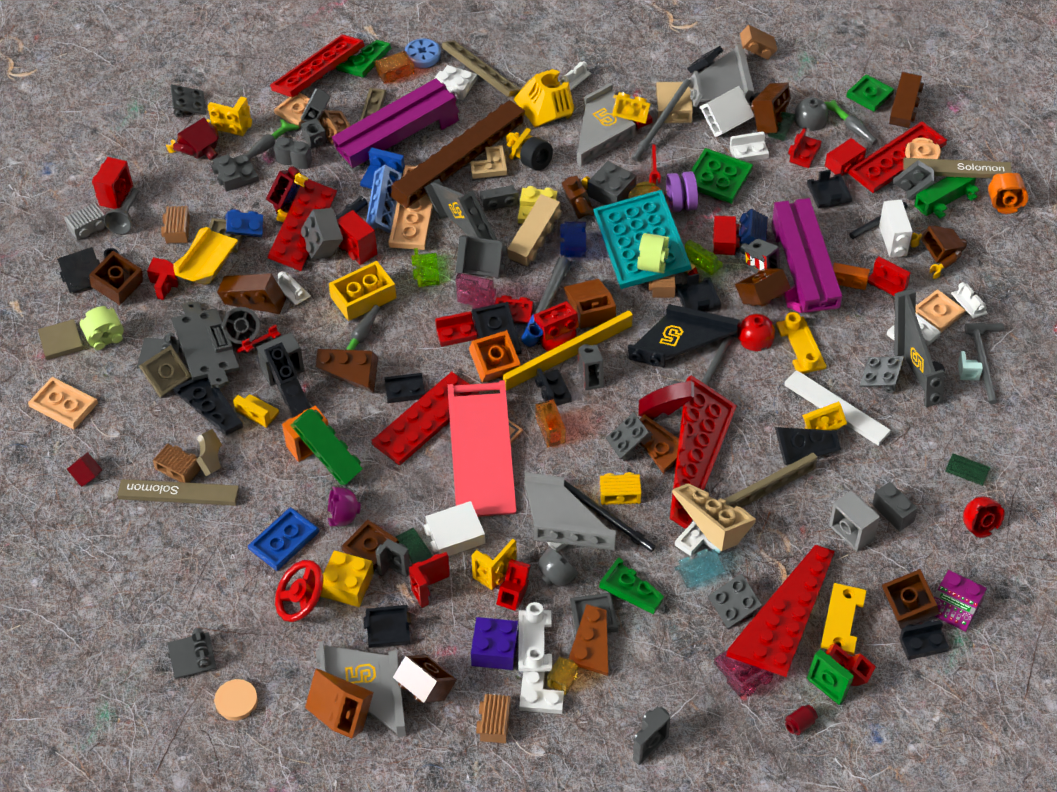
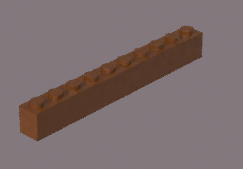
[391,100,525,209]

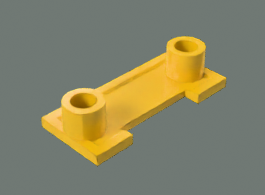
[775,312,826,374]
[821,583,866,655]

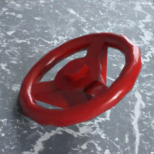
[275,560,324,622]

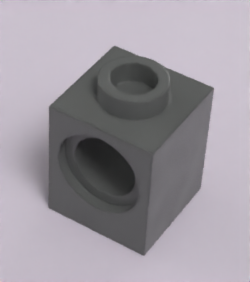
[301,118,327,149]

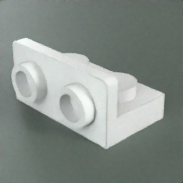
[730,132,769,162]

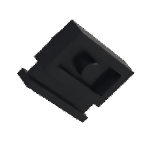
[687,46,723,74]
[384,373,425,403]

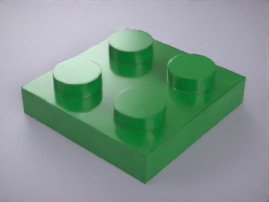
[846,74,894,112]
[806,649,854,705]

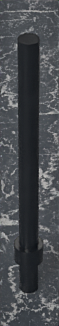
[564,480,656,552]

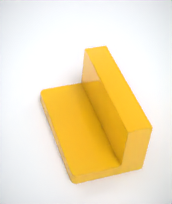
[233,394,279,428]

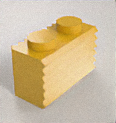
[599,472,641,505]

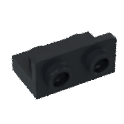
[534,368,572,408]
[899,620,949,660]

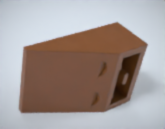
[564,279,616,329]
[305,668,374,739]

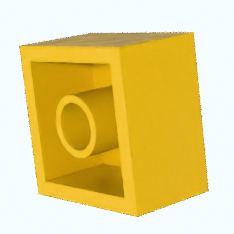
[321,550,374,607]

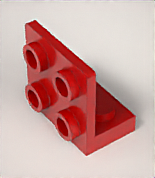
[409,552,450,608]

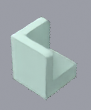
[958,351,983,380]

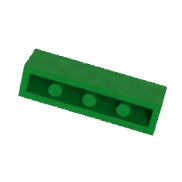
[290,409,363,485]

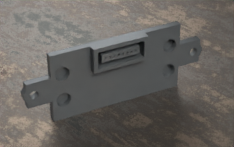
[171,301,239,388]

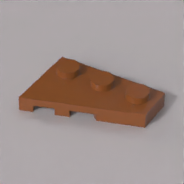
[640,414,679,474]
[568,604,608,676]

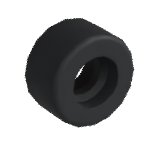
[520,137,553,171]

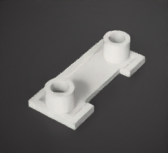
[518,602,552,672]

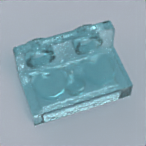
[674,548,725,588]

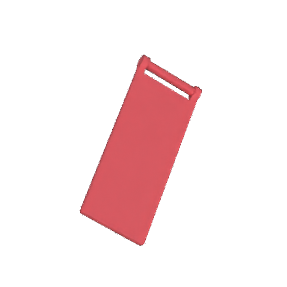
[447,380,516,517]

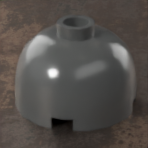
[794,97,829,131]
[222,307,260,344]
[538,547,579,586]

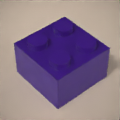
[471,617,519,670]

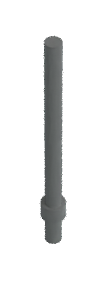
[632,79,691,161]

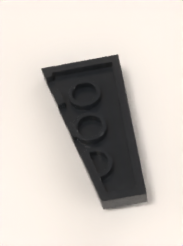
[173,377,243,436]

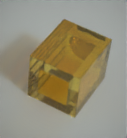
[547,656,578,695]

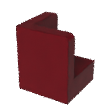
[67,452,102,487]

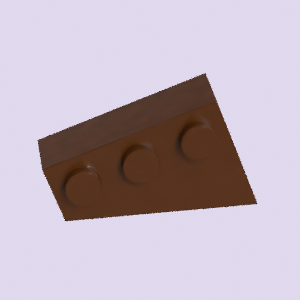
[889,72,924,128]
[752,82,791,133]
[217,273,286,314]
[315,349,378,393]

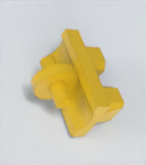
[506,128,533,160]

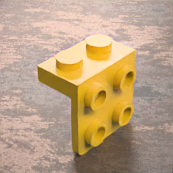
[208,97,252,136]

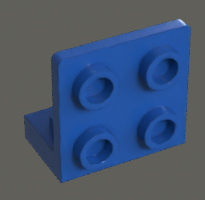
[360,148,405,194]

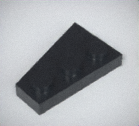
[775,427,841,465]

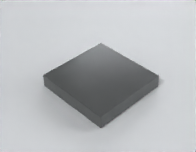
[570,593,618,634]

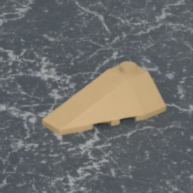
[672,483,756,551]

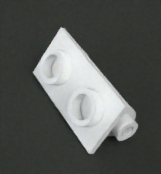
[559,61,591,90]
[277,271,311,305]
[951,282,988,318]

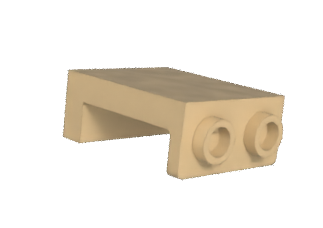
[656,82,693,123]

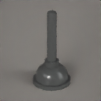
[104,188,139,235]

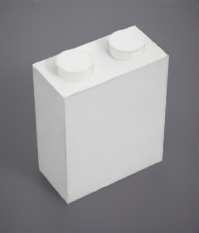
[700,86,754,137]
[879,199,913,257]
[423,501,486,556]

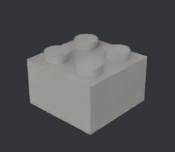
[829,491,880,552]

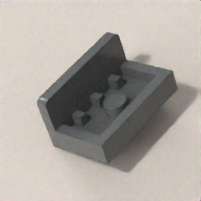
[376,538,410,577]

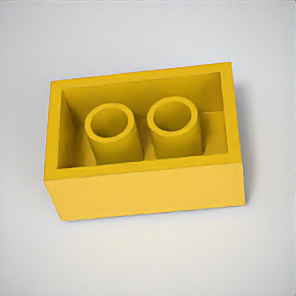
[329,261,397,321]

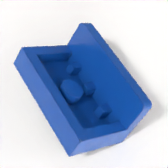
[225,209,263,237]

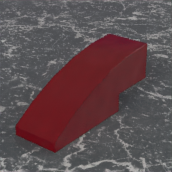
[638,381,694,420]

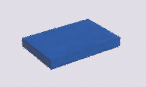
[248,507,320,571]

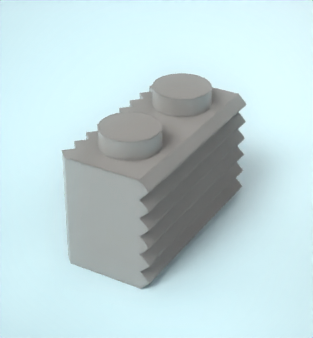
[65,202,106,240]

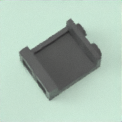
[455,235,507,279]

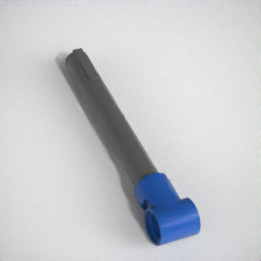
[521,257,571,347]

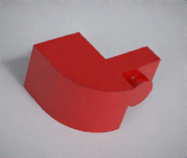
[147,257,178,300]
[496,559,531,611]
[826,643,876,686]

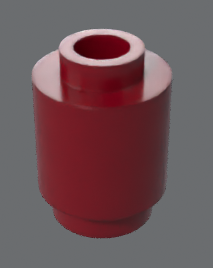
[785,704,818,735]

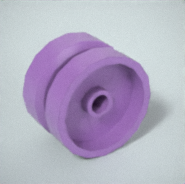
[666,171,698,213]

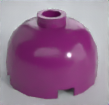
[328,486,361,527]

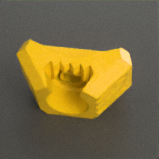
[514,69,574,128]
[174,227,238,285]

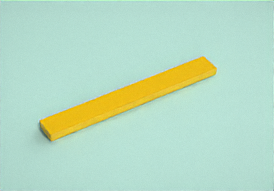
[503,311,633,391]

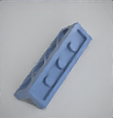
[366,165,402,233]

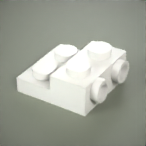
[434,65,477,100]

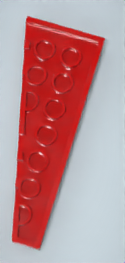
[669,375,737,529]
[726,545,835,677]

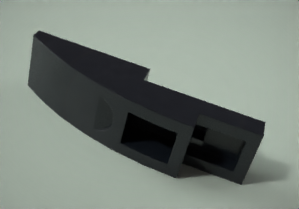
[264,342,311,417]

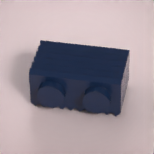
[739,209,768,244]

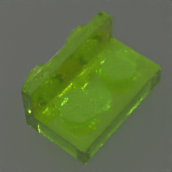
[685,239,723,275]
[411,248,440,287]

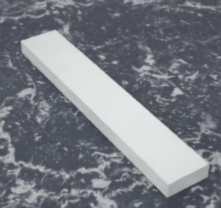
[785,370,891,446]

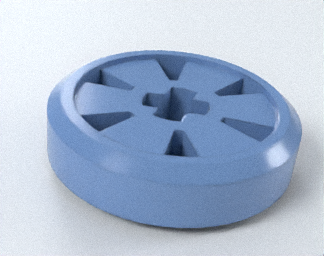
[404,38,441,68]

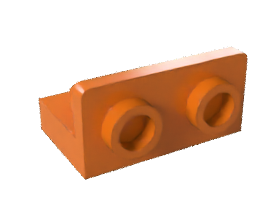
[833,262,870,290]

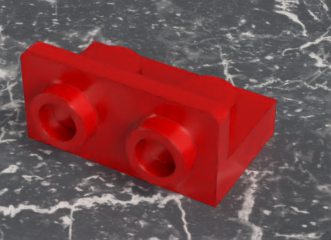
[788,128,822,169]
[867,256,911,296]
[495,295,534,324]
[534,301,579,341]
[435,311,477,347]

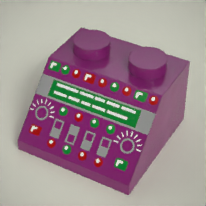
[934,570,987,632]

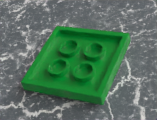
[691,148,753,204]

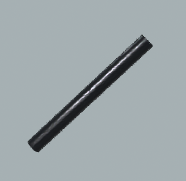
[849,202,908,239]

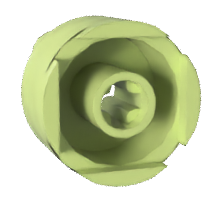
[637,233,669,273]
[80,306,124,350]

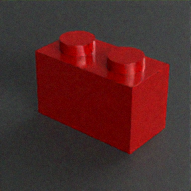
[825,138,866,176]
[713,216,739,255]

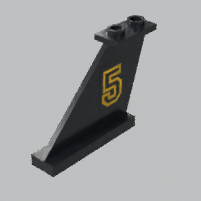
[628,304,740,368]

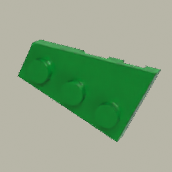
[336,40,392,78]
[599,557,664,615]

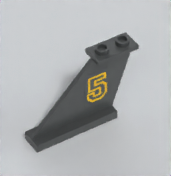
[424,179,497,240]
[894,289,944,407]

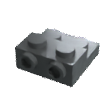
[211,154,259,192]
[633,706,671,765]

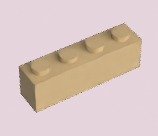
[508,194,562,266]

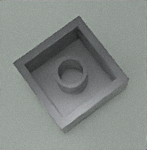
[588,161,637,205]
[301,208,343,259]
[256,332,305,386]

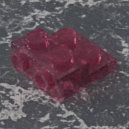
[456,273,496,309]
[714,651,774,697]

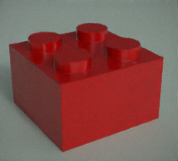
[92,157,133,209]
[337,210,378,265]

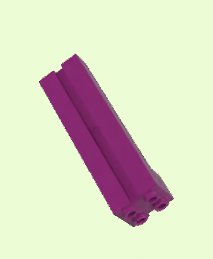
[332,78,459,168]
[771,198,842,313]

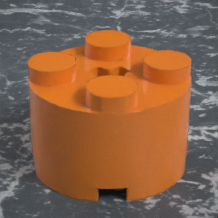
[988,173,1028,214]

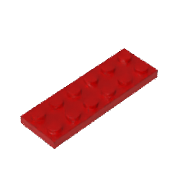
[270,34,365,97]
[848,122,947,193]
[268,179,337,271]
[371,371,480,466]

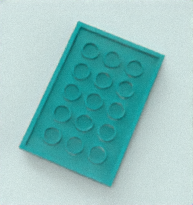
[593,190,691,289]

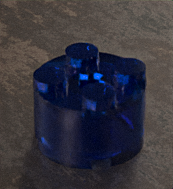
[560,222,586,258]

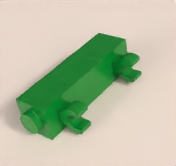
[914,177,979,219]

